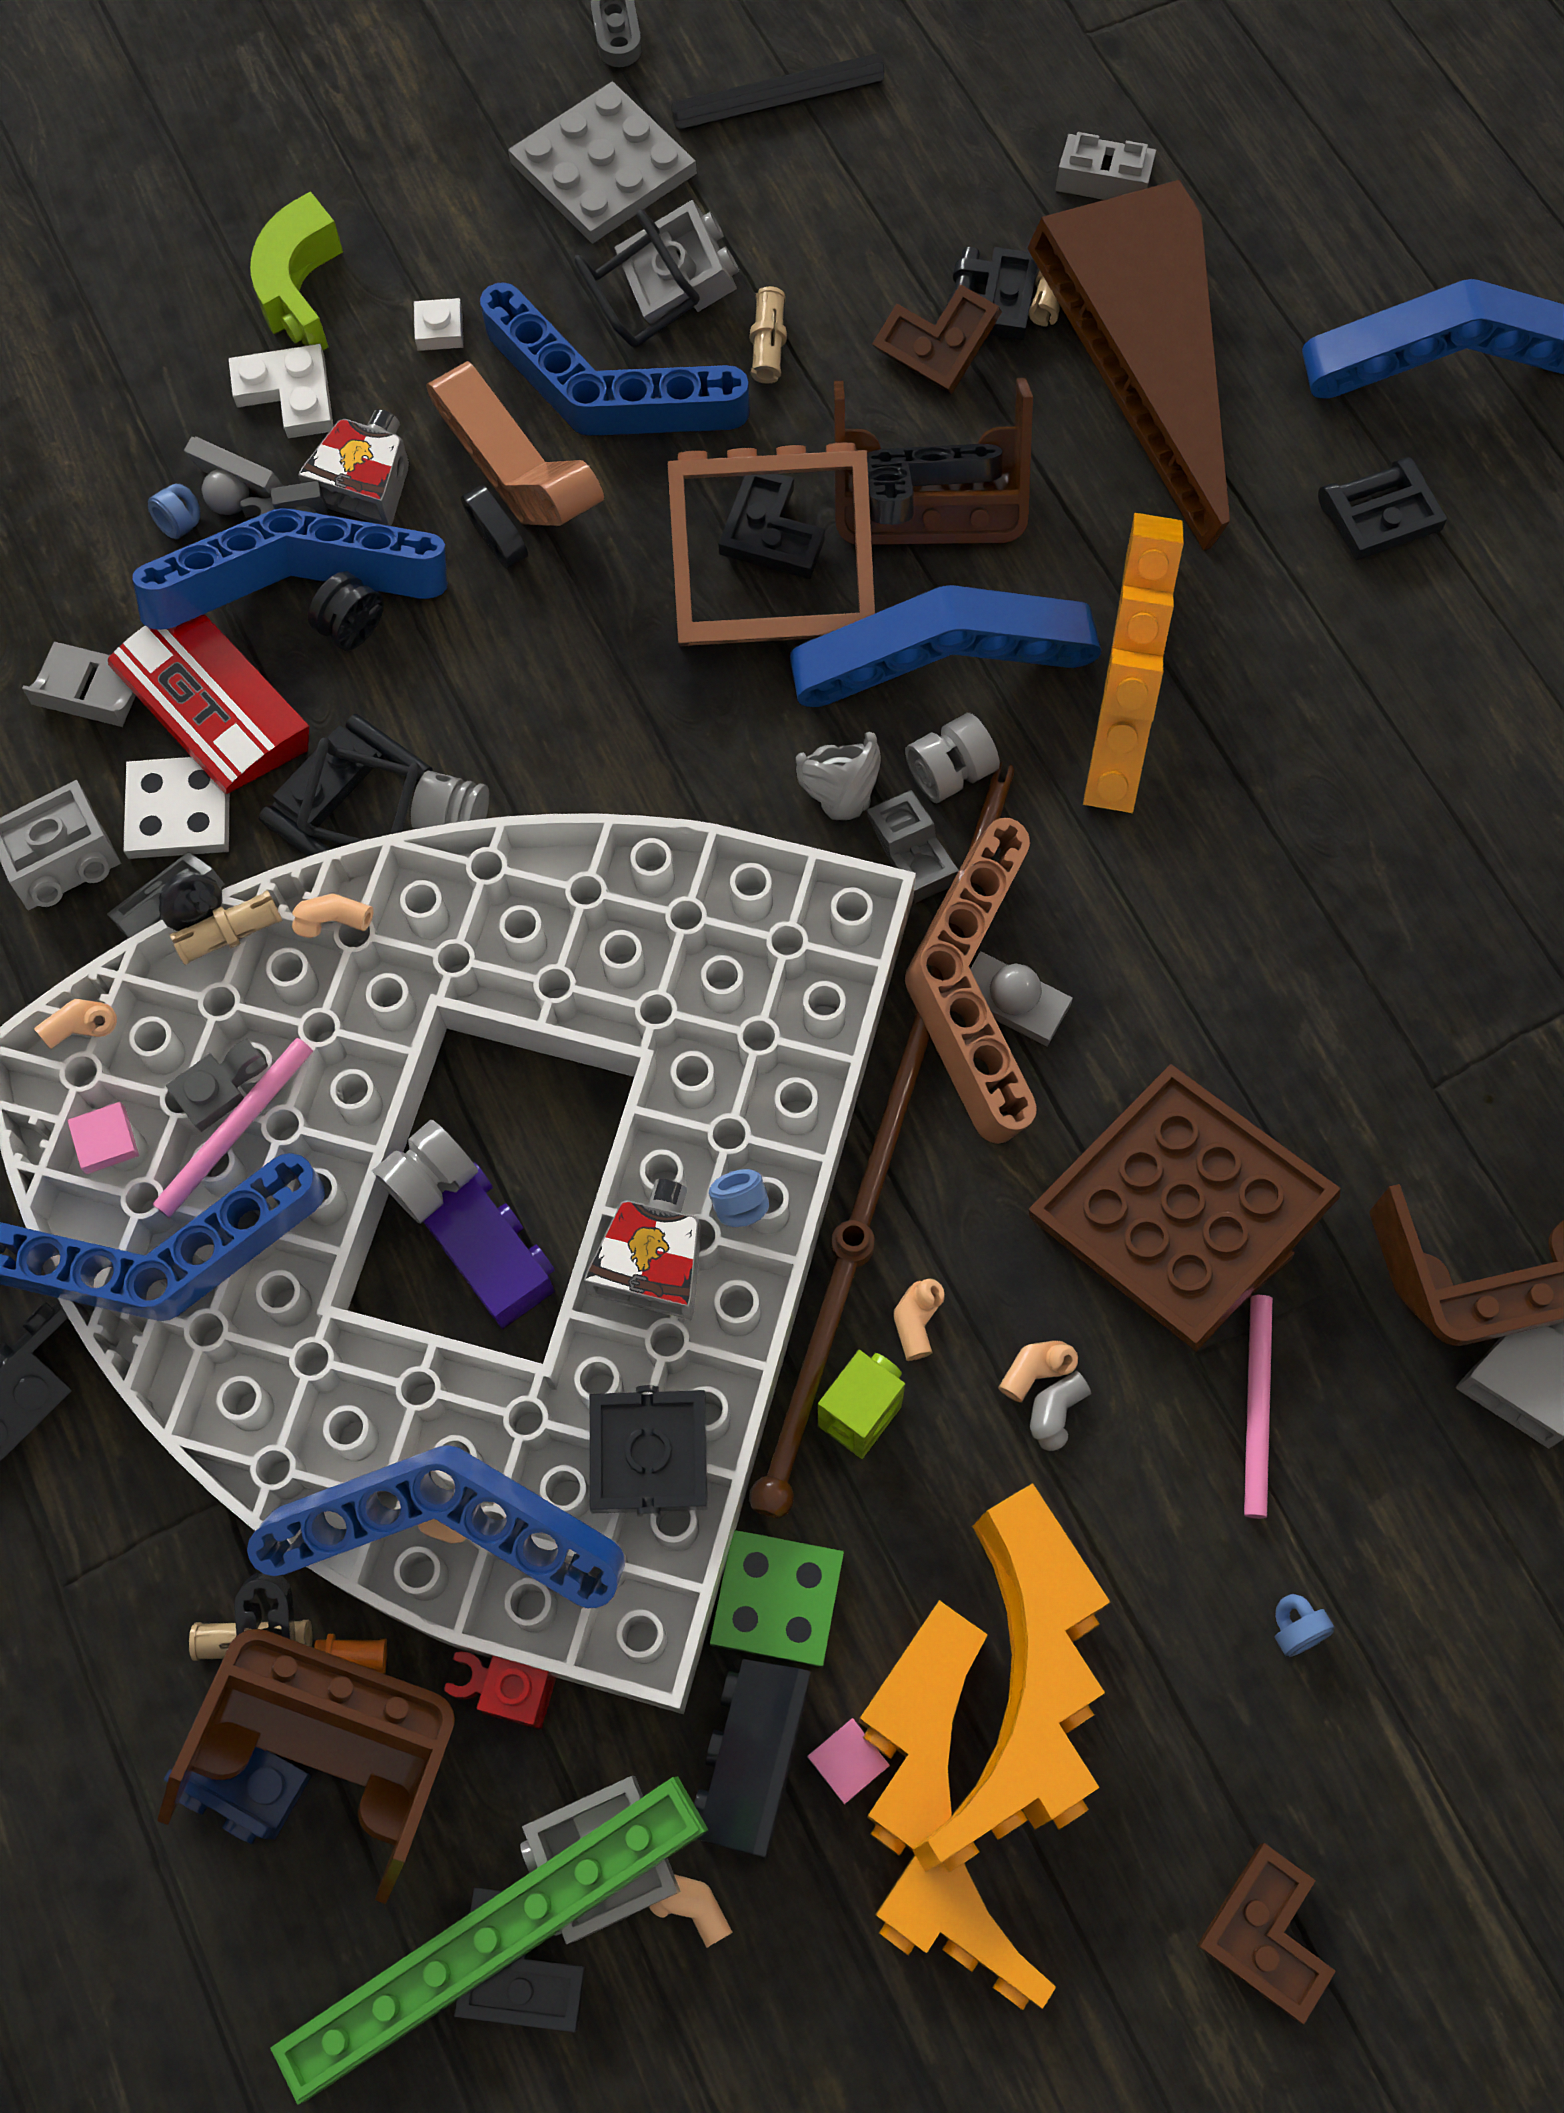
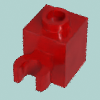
[444,1652,556,1730]

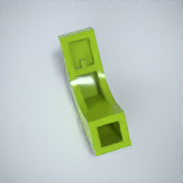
[250,191,343,350]

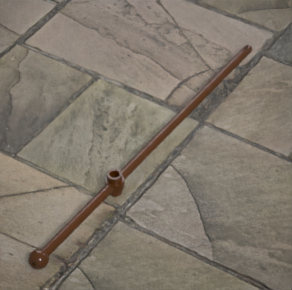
[749,761,1014,1519]

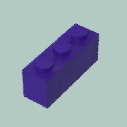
[423,1162,555,1330]

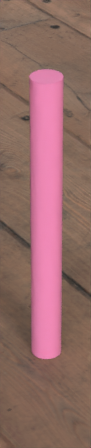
[152,1038,313,1218]
[1244,1295,1273,1519]

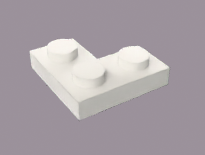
[229,344,333,438]

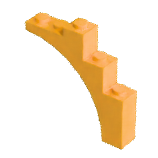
[1083,513,1184,813]
[912,1483,1110,1872]
[859,1600,1056,2010]

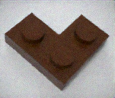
[872,284,1002,394]
[1197,1843,1336,2024]

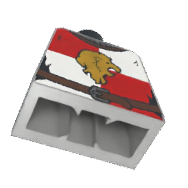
[298,409,409,526]
[584,1179,701,1320]

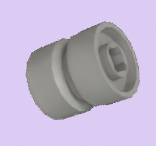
[905,712,1000,803]
[372,1119,478,1224]

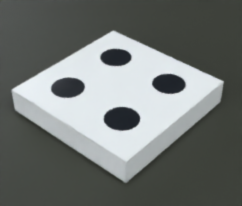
[123,757,230,859]

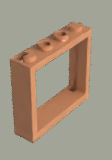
[668,443,875,646]

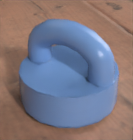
[148,484,200,539]
[708,1169,769,1228]
[1274,1594,1335,1657]

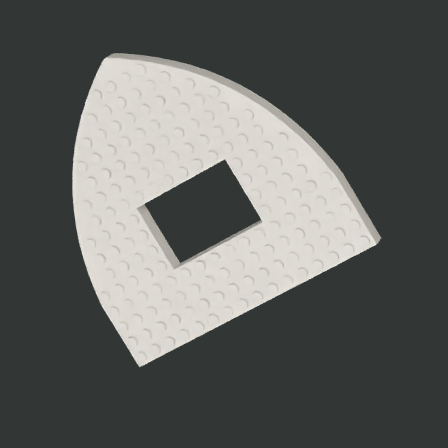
[0,814,916,1714]

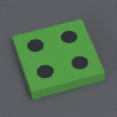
[710,1530,844,1668]

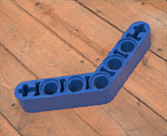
[1302,279,1564,398]
[480,283,750,436]
[132,508,448,630]
[790,585,1101,707]
[0,1153,325,1321]
[247,1445,625,1608]

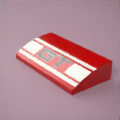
[108,614,309,795]

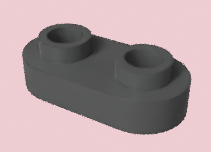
[591,0,642,67]

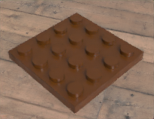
[1028,1064,1341,1352]

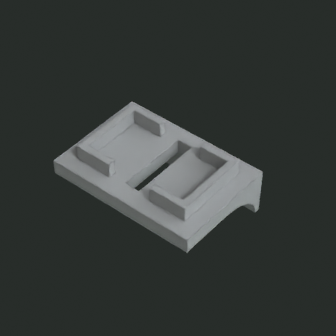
[1055,132,1156,200]
[22,642,136,727]

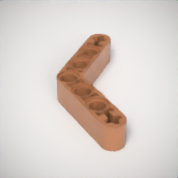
[426,361,604,526]
[905,818,1036,1144]

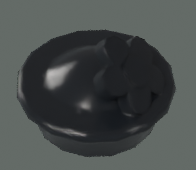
[159,872,223,931]

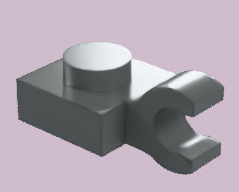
[240,481,329,517]
[165,1039,268,1132]

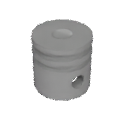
[411,770,489,829]

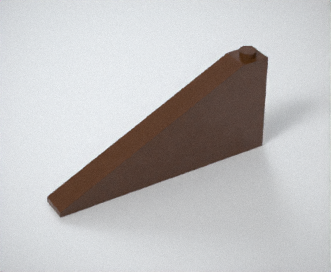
[1027,180,1230,551]

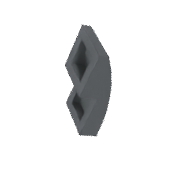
[867,790,959,903]

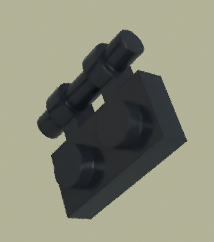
[946,247,1038,340]

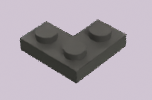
[107,852,225,938]

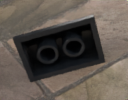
[694,1659,811,1859]

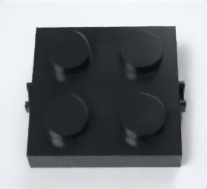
[589,1385,708,1517]

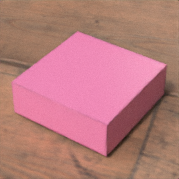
[67,1102,139,1174]
[807,1718,890,1805]

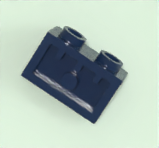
[163,1747,312,1844]

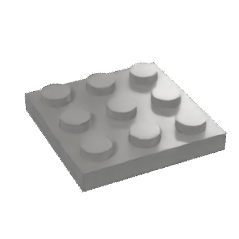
[508,81,697,244]

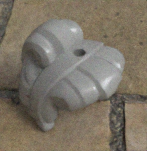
[796,732,881,820]

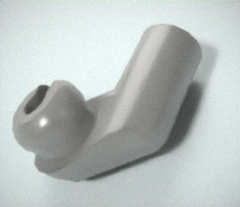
[1030,1371,1091,1451]

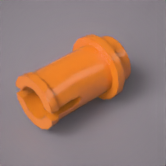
[314,1634,387,1674]

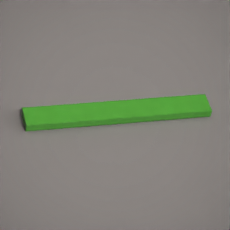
[270,1776,709,2105]

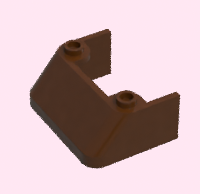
[834,378,1033,544]
[1369,1184,1564,1346]
[157,1629,454,1904]

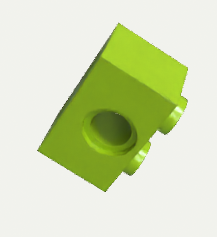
[818,1349,905,1459]

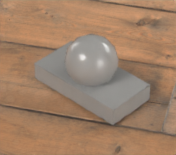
[184,436,284,515]
[970,951,1073,1047]

